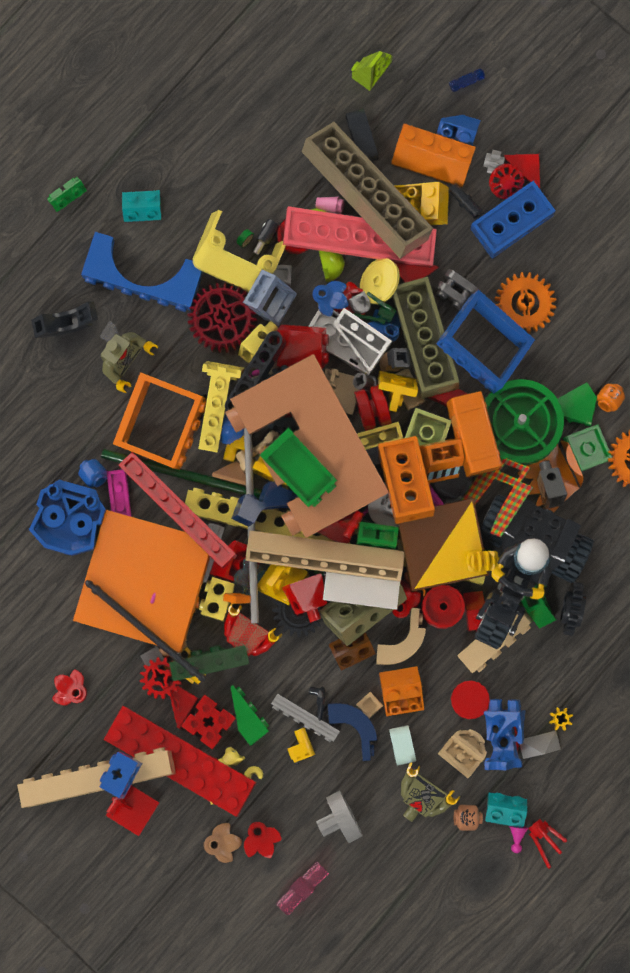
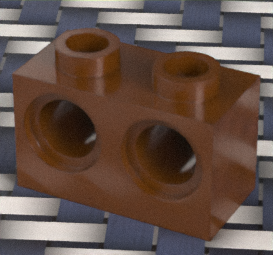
[328,632,376,671]

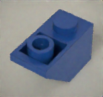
[437,115,481,146]

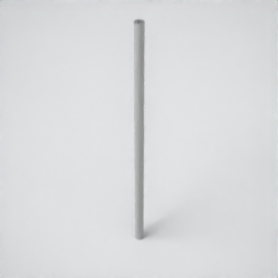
[244,428,259,624]

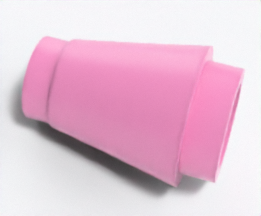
[316,197,344,214]

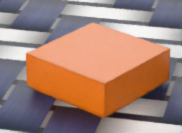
[223,593,251,604]

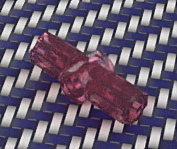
[276,862,329,916]

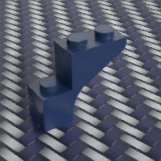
[231,481,298,527]

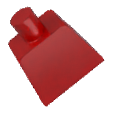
[282,573,327,623]

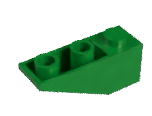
[231,685,269,746]

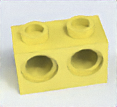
[199,577,235,622]

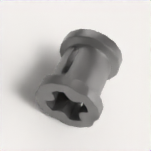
[353,372,378,392]

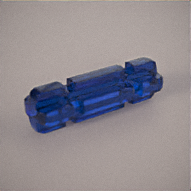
[449,69,485,92]

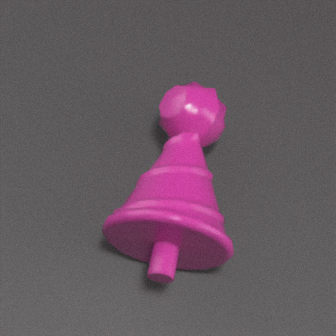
[509,826,529,853]

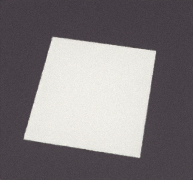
[323,572,400,610]

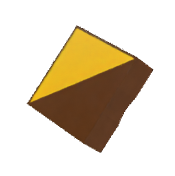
[397,498,489,591]

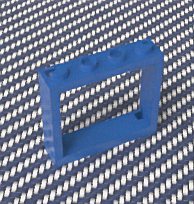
[436,290,535,394]

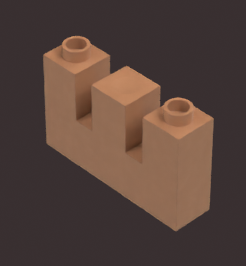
[225,354,389,538]

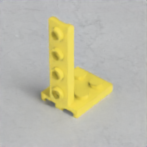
[198,361,245,452]

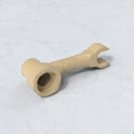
[236,430,280,473]

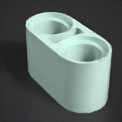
[389,725,416,766]

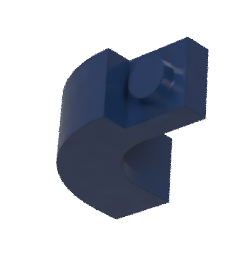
[328,704,377,761]

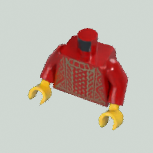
[224,603,282,657]

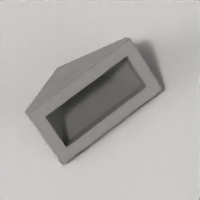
[519,731,561,759]

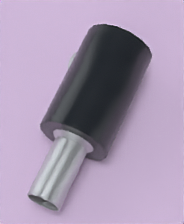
[253,219,280,255]

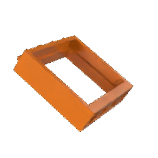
[113,372,207,470]

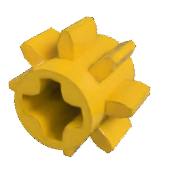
[549,707,573,731]

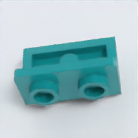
[122,190,161,222]
[485,793,527,828]

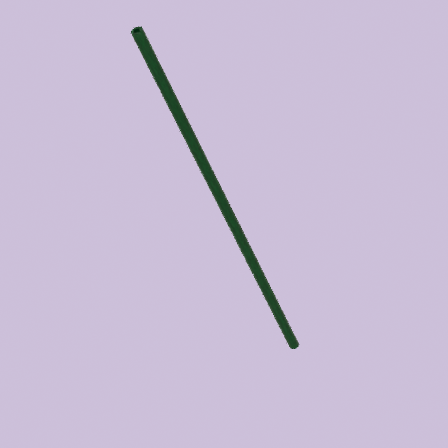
[101,449,493,551]

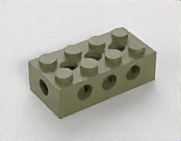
[319,585,407,646]

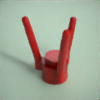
[529,819,567,869]

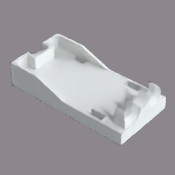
[309,309,370,376]

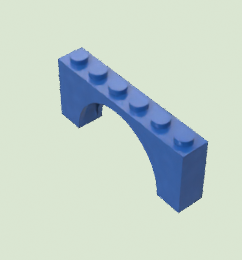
[81,232,203,312]

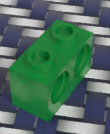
[356,522,399,550]

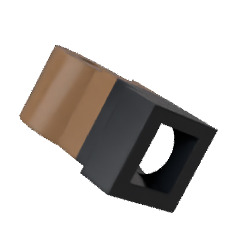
[380,348,411,372]

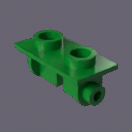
[47,177,87,212]

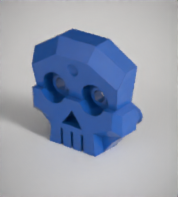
[29,480,106,556]

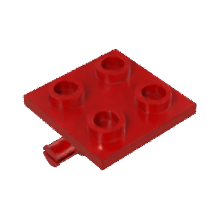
[317,510,364,544]
[106,785,159,836]

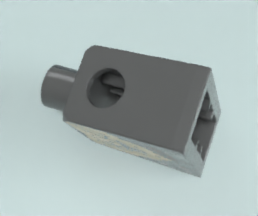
[537,461,567,509]

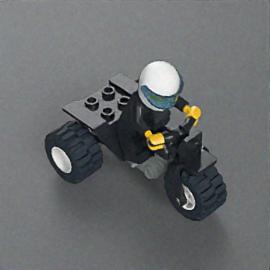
[475,494,593,650]

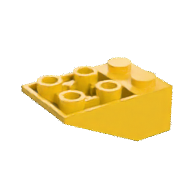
[394,182,449,225]

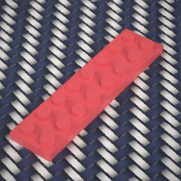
[283,206,437,267]

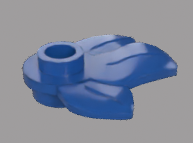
[312,281,349,317]
[368,309,401,342]

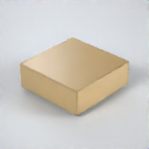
[356,692,383,719]

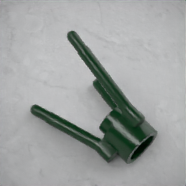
[352,292,396,325]

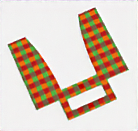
[461,458,533,538]

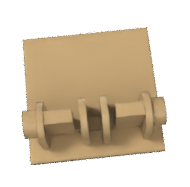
[325,369,359,415]

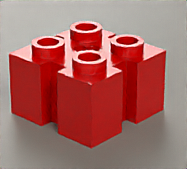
[181,695,236,749]

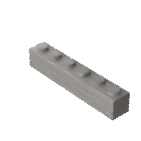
[271,694,340,742]

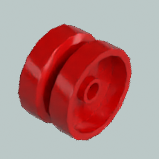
[354,385,392,431]
[421,585,465,629]

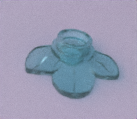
[234,558,266,595]

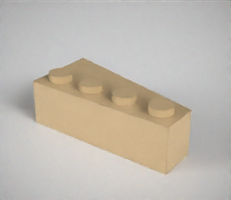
[457,603,533,673]

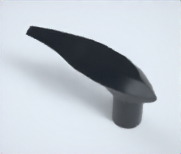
[309,686,325,721]

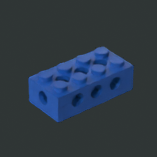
[470,181,556,259]

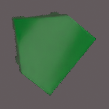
[558,382,597,427]

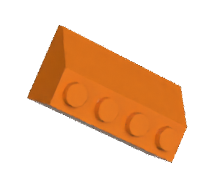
[391,124,476,188]

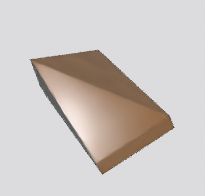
[212,460,246,485]

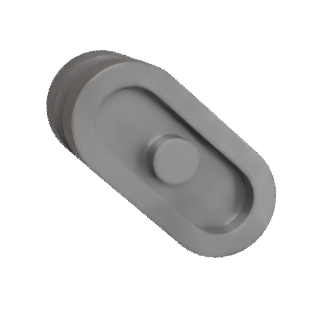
[435,269,479,310]

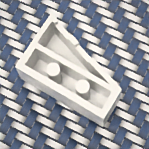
[333,308,392,373]

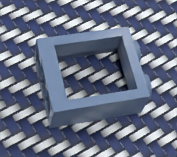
[243,270,297,326]

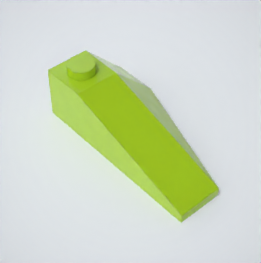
[351,51,393,91]

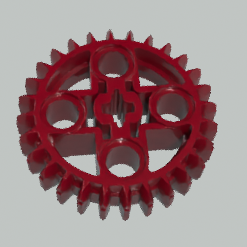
[187,283,258,353]

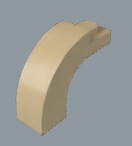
[376,608,426,665]

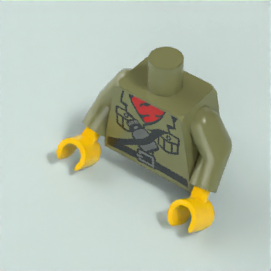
[101,332,158,393]
[401,762,460,822]

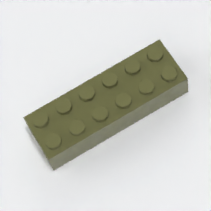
[392,277,459,399]

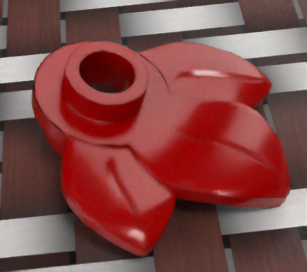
[392,579,421,618]
[52,669,87,706]
[244,822,282,858]

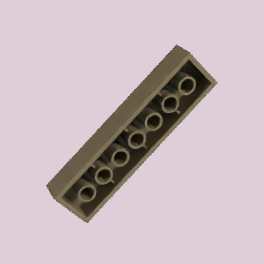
[302,122,433,259]

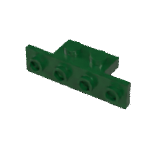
[169,645,249,681]

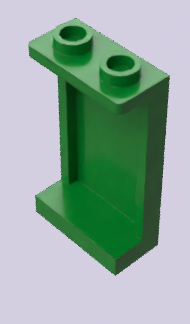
[260,428,337,507]

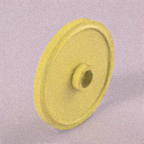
[360,258,400,304]

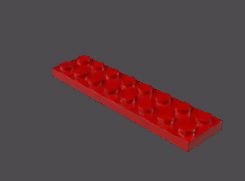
[104,706,257,817]

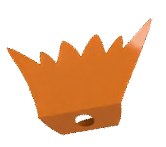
[518,441,583,513]

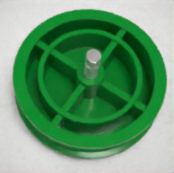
[485,379,564,465]

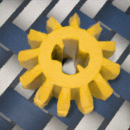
[466,551,499,572]

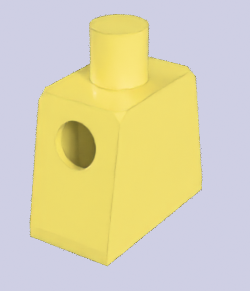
[238,321,278,363]

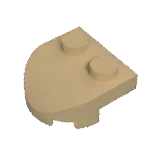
[438,729,487,778]

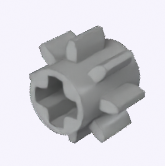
[483,150,505,173]

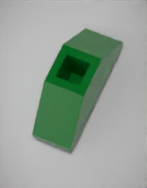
[521,583,557,629]

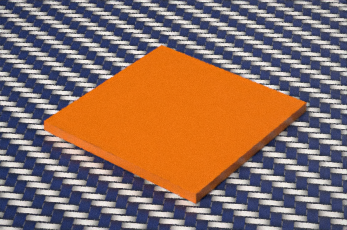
[73,510,210,653]

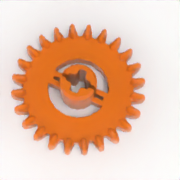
[494,272,557,334]
[608,430,630,487]

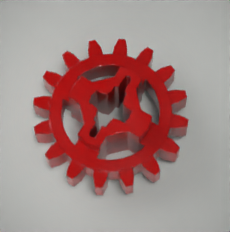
[140,657,182,700]

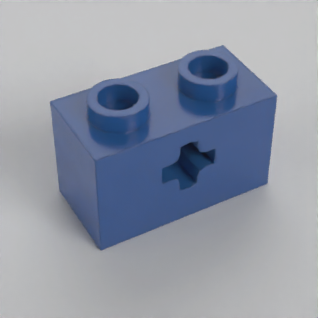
[99,752,143,798]

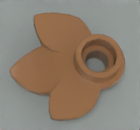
[204,823,242,863]

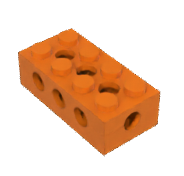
[378,436,435,524]

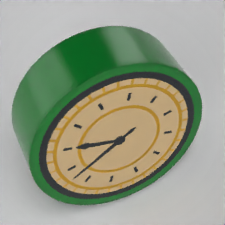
[236,229,254,248]

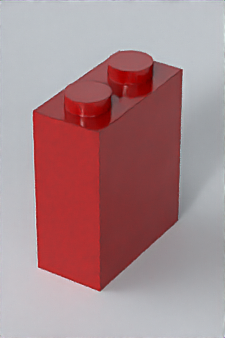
[277,324,329,369]

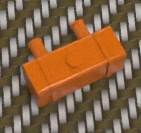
[446,391,502,477]

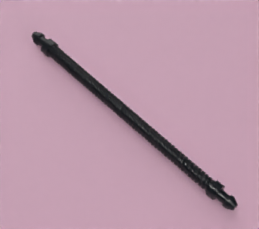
[85,580,206,682]

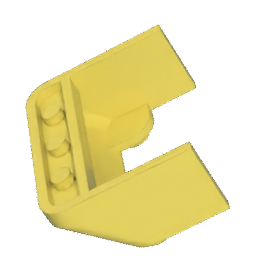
[193,210,286,293]

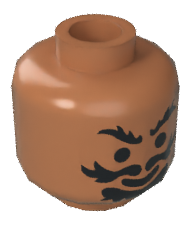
[454,805,483,831]

